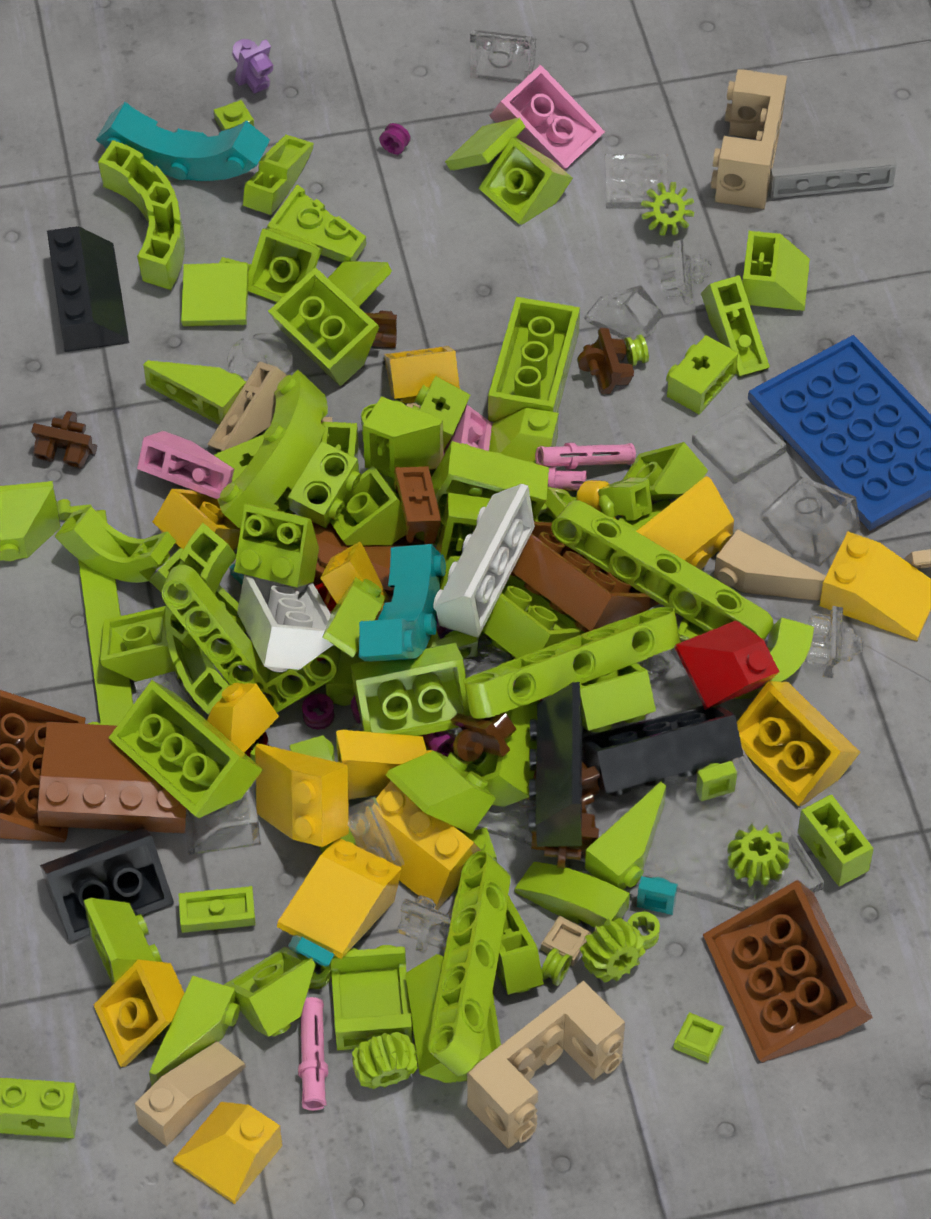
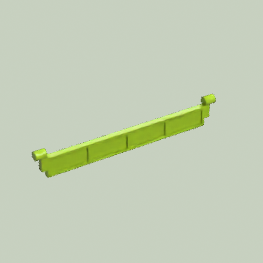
[57,499,133,726]

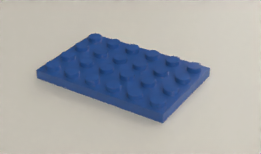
[748,335,931,531]

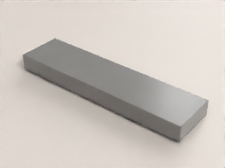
[769,156,897,198]

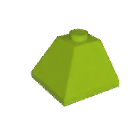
[478,137,573,225]
[248,228,322,302]
[489,408,559,463]
[623,442,708,501]
[0,481,61,561]
[100,606,181,686]
[224,947,315,1037]

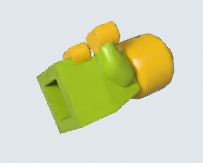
[576,478,652,521]

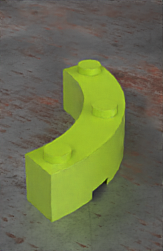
[98,140,185,290]
[217,370,328,529]
[165,523,236,716]

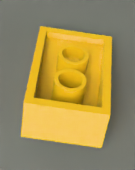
[819,531,931,641]
[255,744,349,847]
[277,838,402,959]

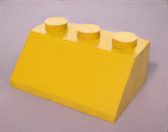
[636,476,734,570]
[737,681,860,806]
[355,781,481,911]

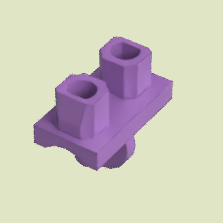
[232,39,274,94]

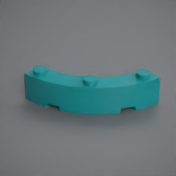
[96,102,270,181]
[359,544,446,662]

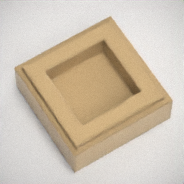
[905,549,931,569]
[541,916,592,967]

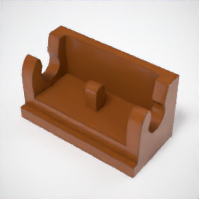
[394,466,441,544]

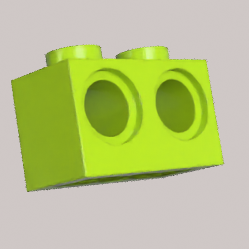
[288,441,361,528]

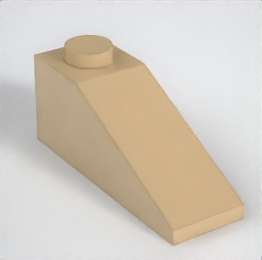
[207,361,287,452]
[714,529,826,601]
[135,1042,246,1147]

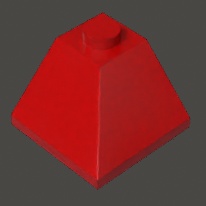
[674,620,780,710]

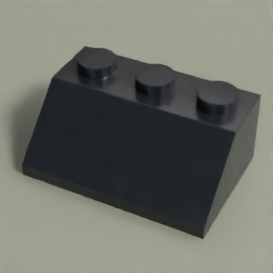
[40,827,174,942]

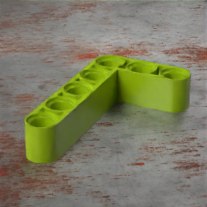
[161,565,341,712]

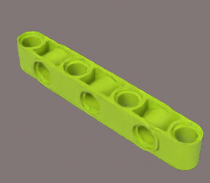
[551,500,774,640]
[464,607,680,719]
[428,850,511,1076]

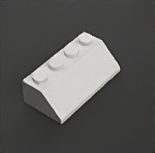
[433,484,535,638]
[237,575,333,672]

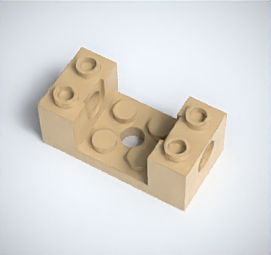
[711,69,787,209]
[467,980,625,1149]

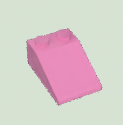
[489,65,605,170]

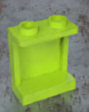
[331,945,412,1050]

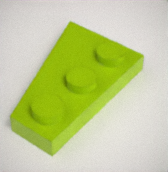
[267,184,366,263]

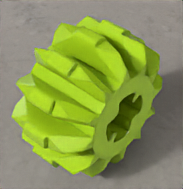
[641,182,694,236]
[727,823,790,888]
[580,917,646,983]
[352,1032,418,1089]

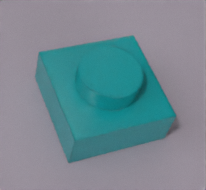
[637,876,678,915]

